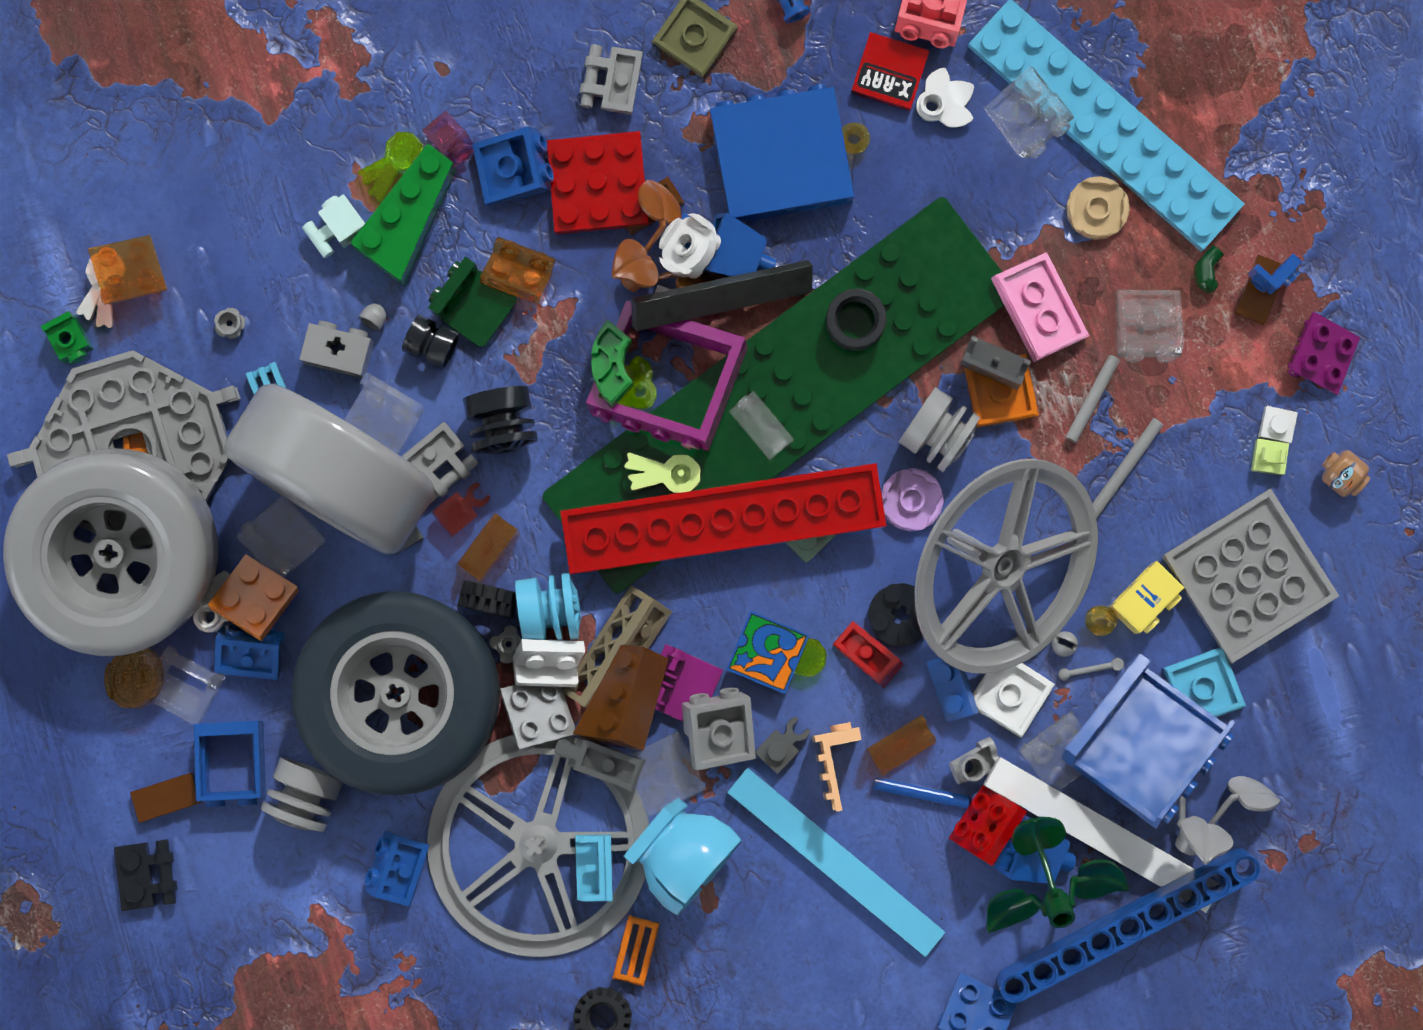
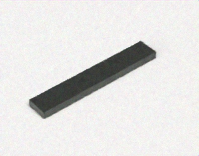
[631,260,813,331]

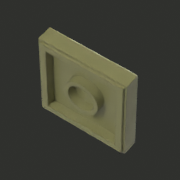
[651,0,738,79]

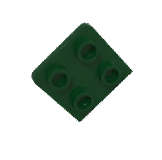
[428,256,517,347]

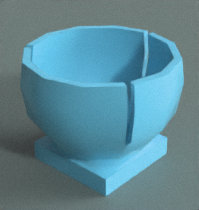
[624,798,742,916]

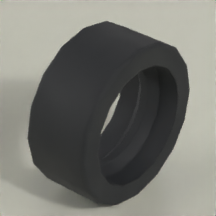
[825,288,887,351]

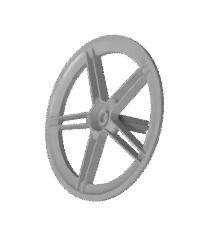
[915,459,1098,674]
[427,735,649,957]

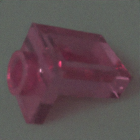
[422,110,474,167]

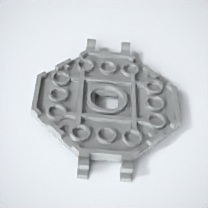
[7,350,241,549]

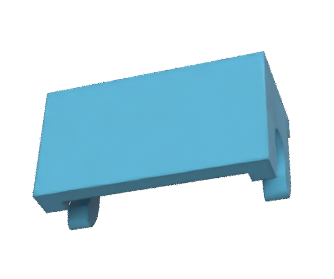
[575,834,613,901]

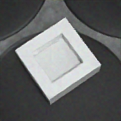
[1258,406,1298,444]

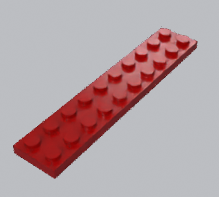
[560,463,886,575]

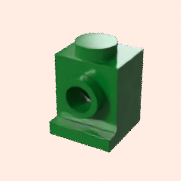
[41,311,94,364]

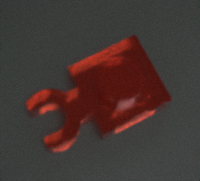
[432,482,491,538]

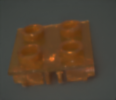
[88,235,167,305]

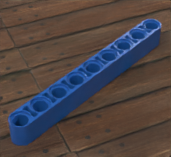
[997,848,1261,1003]

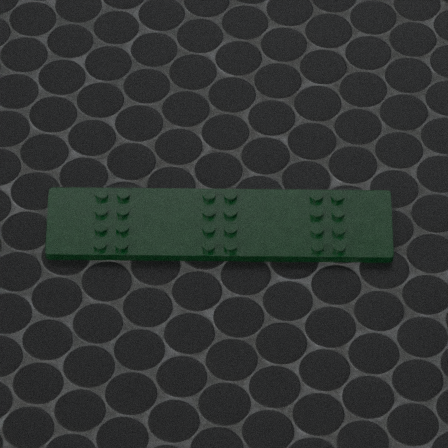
[543,197,1005,594]

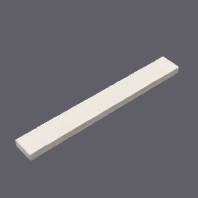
[983,757,1219,913]

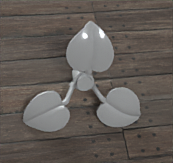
[1175,776,1280,865]

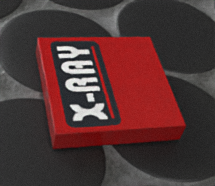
[851,32,930,111]

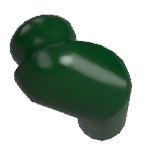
[1194,245,1224,293]

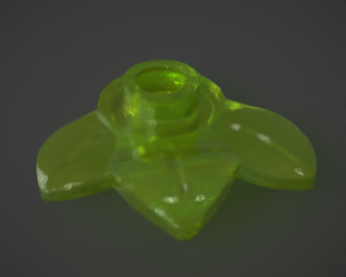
[618,356,657,409]

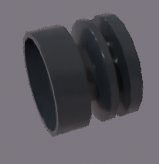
[463,386,538,454]

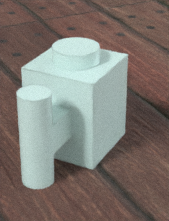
[302,194,365,258]

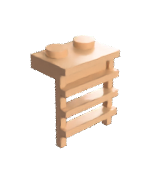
[812,722,862,812]

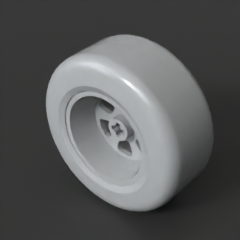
[224,384,435,554]
[3,448,218,656]

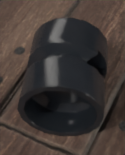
[402,314,460,370]

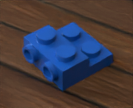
[472,126,554,206]

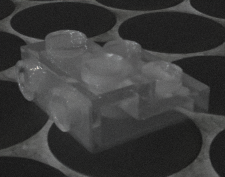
[983,66,1074,159]
[1115,289,1184,363]

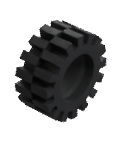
[457,580,517,619]
[573,987,632,1030]

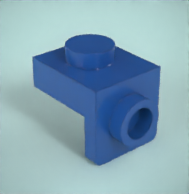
[1248,254,1302,295]

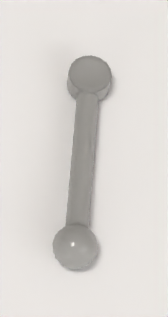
[1058,658,1124,681]

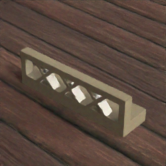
[562,585,672,708]

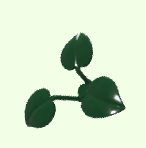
[986,817,1129,934]

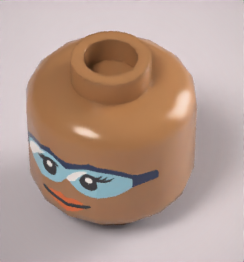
[1321,450,1371,497]

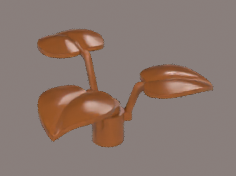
[612,179,711,292]

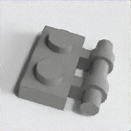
[579,44,643,115]
[401,422,479,503]

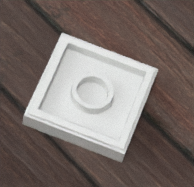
[973,663,1055,738]

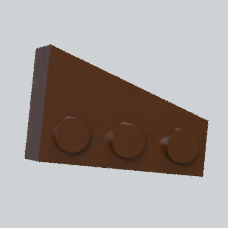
[573,645,669,751]

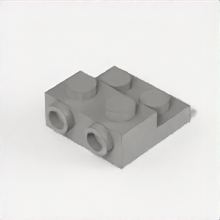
[682,688,756,771]

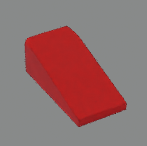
[832,621,903,688]

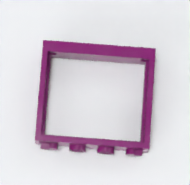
[586,301,747,451]

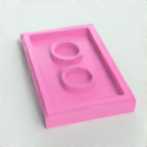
[991,252,1089,362]

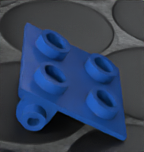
[937,973,1017,1030]

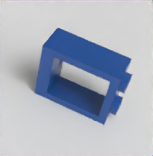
[194,721,266,807]

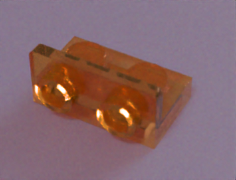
[480,237,555,305]

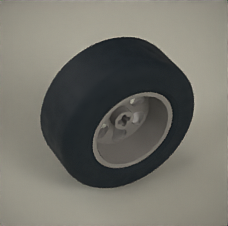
[292,591,500,795]

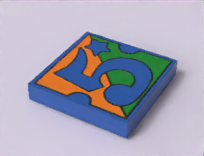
[726,611,810,694]

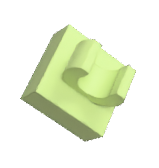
[1251,439,1289,476]

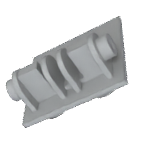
[499,685,575,751]

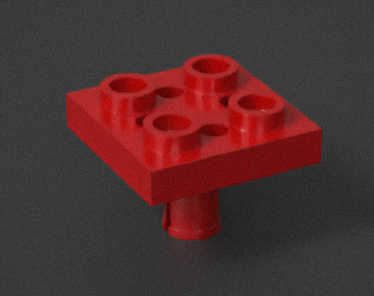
[948,785,1027,866]

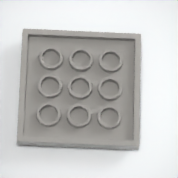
[1162,489,1339,664]

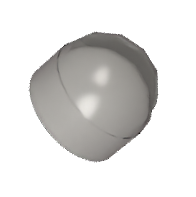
[358,304,386,331]
[1051,631,1078,657]

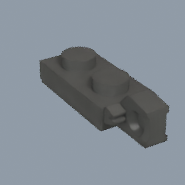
[554,737,646,791]

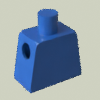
[703,213,776,278]
[994,815,1076,883]

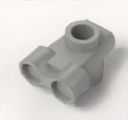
[949,737,999,784]

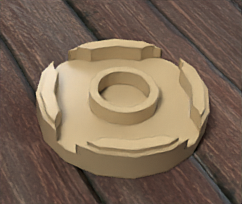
[1066,176,1130,240]

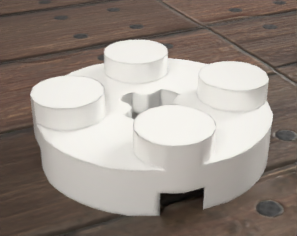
[659,213,721,279]

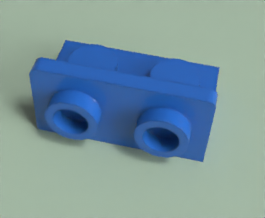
[214,624,285,680]
[364,830,429,907]

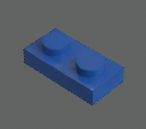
[927,658,979,723]

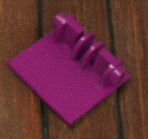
[1287,312,1360,395]
[655,644,723,721]

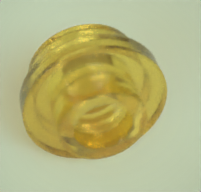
[842,122,870,154]
[1085,605,1117,636]

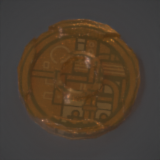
[104,648,164,709]

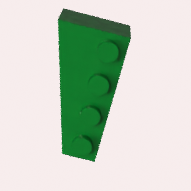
[350,143,456,287]

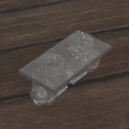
[729,391,794,460]

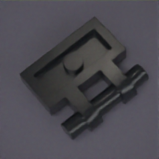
[114,839,178,911]

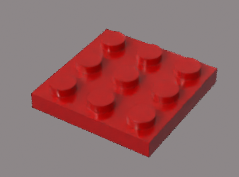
[547,131,649,235]

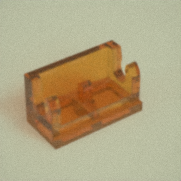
[457,513,520,583]
[865,715,936,776]

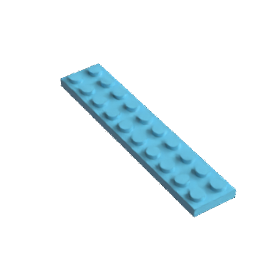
[968,0,1245,252]

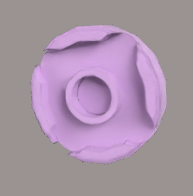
[881,468,944,532]

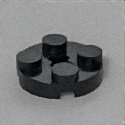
[868,583,923,647]

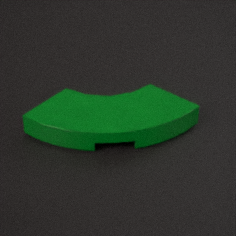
[591,320,634,408]

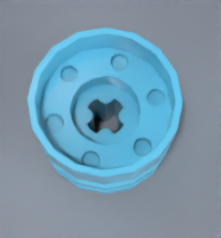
[515,573,581,640]

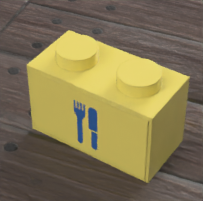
[1108,561,1185,634]

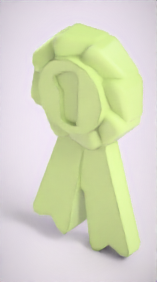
[624,453,700,493]

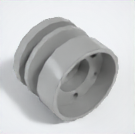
[898,387,980,472]
[261,757,343,832]

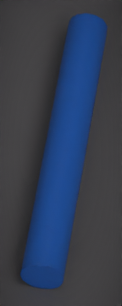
[873,777,970,809]

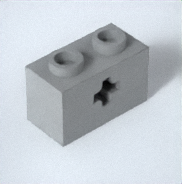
[299,320,374,379]

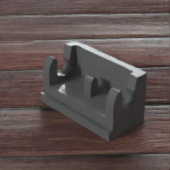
[959,336,1031,390]

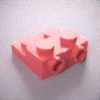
[894,0,967,48]

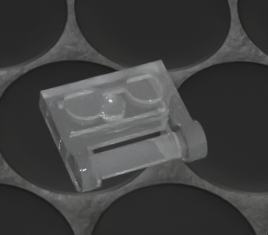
[141,645,225,725]

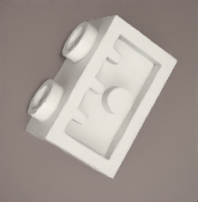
[512,639,585,687]

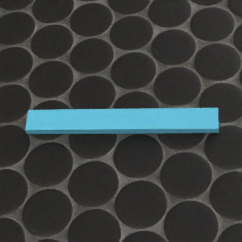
[727,768,946,957]

